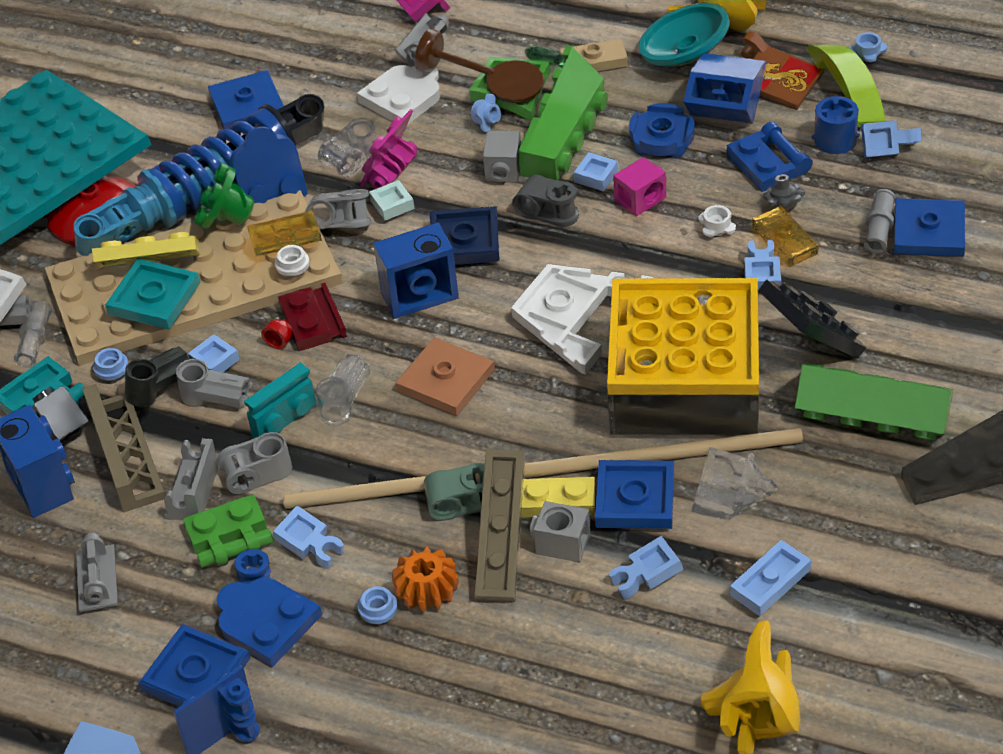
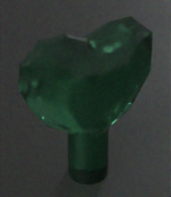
[524,46,565,66]

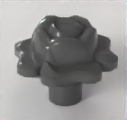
[763,174,805,211]

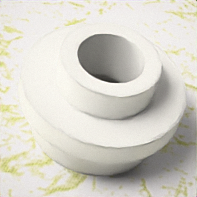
[275,245,310,276]

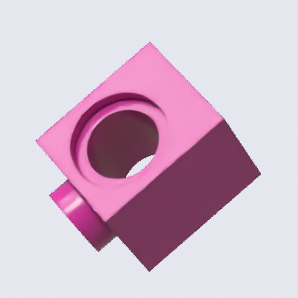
[613,157,667,216]

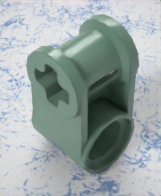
[424,463,485,521]

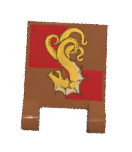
[741,32,825,110]

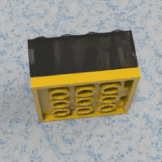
[607,278,759,435]

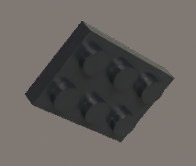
[757,279,867,359]

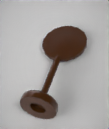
[415,28,544,103]

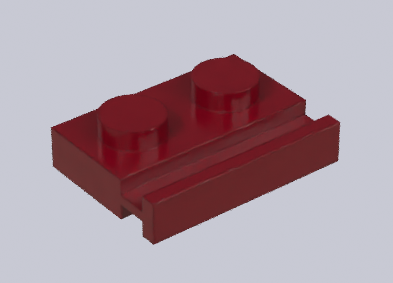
[278,282,347,351]

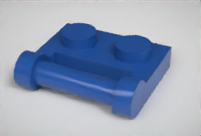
[727,122,813,192]

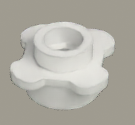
[699,205,736,237]

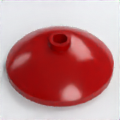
[47,175,136,246]

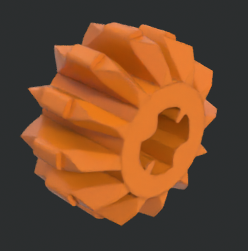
[392,546,459,614]

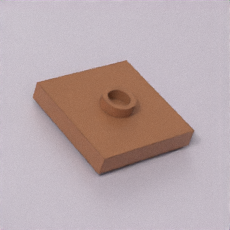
[395,337,495,416]

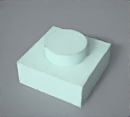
[369,180,414,221]

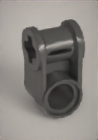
[512,174,579,227]

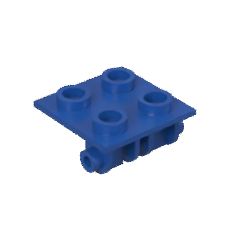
[173,665,260,754]

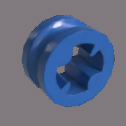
[235,549,271,584]

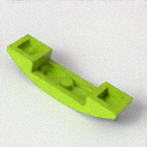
[807,44,886,127]

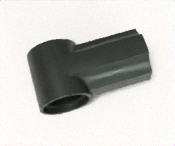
[124,346,189,407]

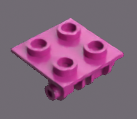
[360,109,417,189]

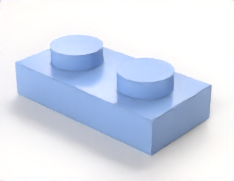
[730,540,811,616]

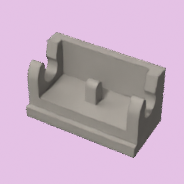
[164,438,219,521]

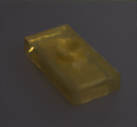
[752,206,819,267]
[247,210,322,257]

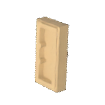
[560,39,628,72]

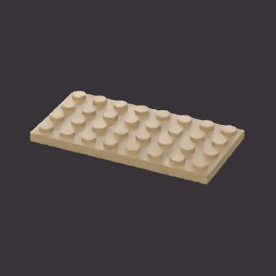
[45,190,343,366]

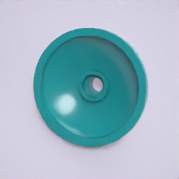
[639,3,730,67]

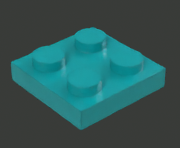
[105,258,201,329]

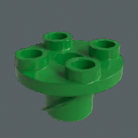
[193,163,254,229]

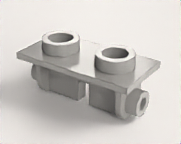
[394,14,449,67]
[76,533,118,612]

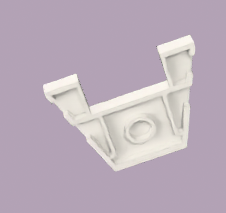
[511,264,653,375]

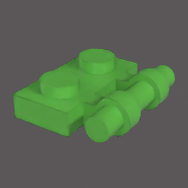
[182,494,274,568]

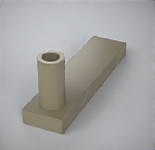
[475,450,525,602]

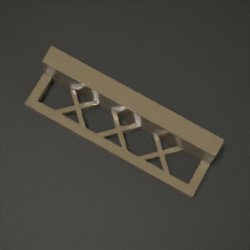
[82,384,165,513]

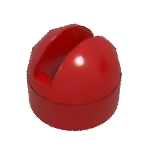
[261,319,292,349]

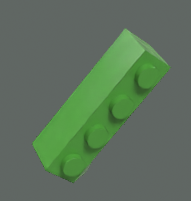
[518,45,608,181]
[795,363,954,440]

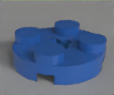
[629,103,695,157]

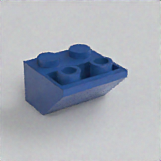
[683,53,767,124]

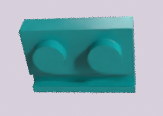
[244,362,317,438]

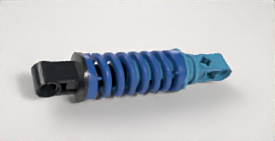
[74,94,325,256]

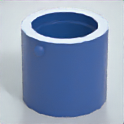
[811,96,860,154]

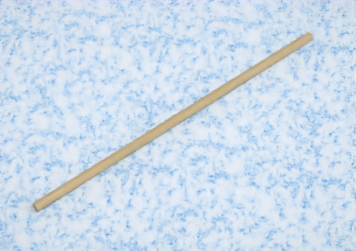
[283,428,803,509]

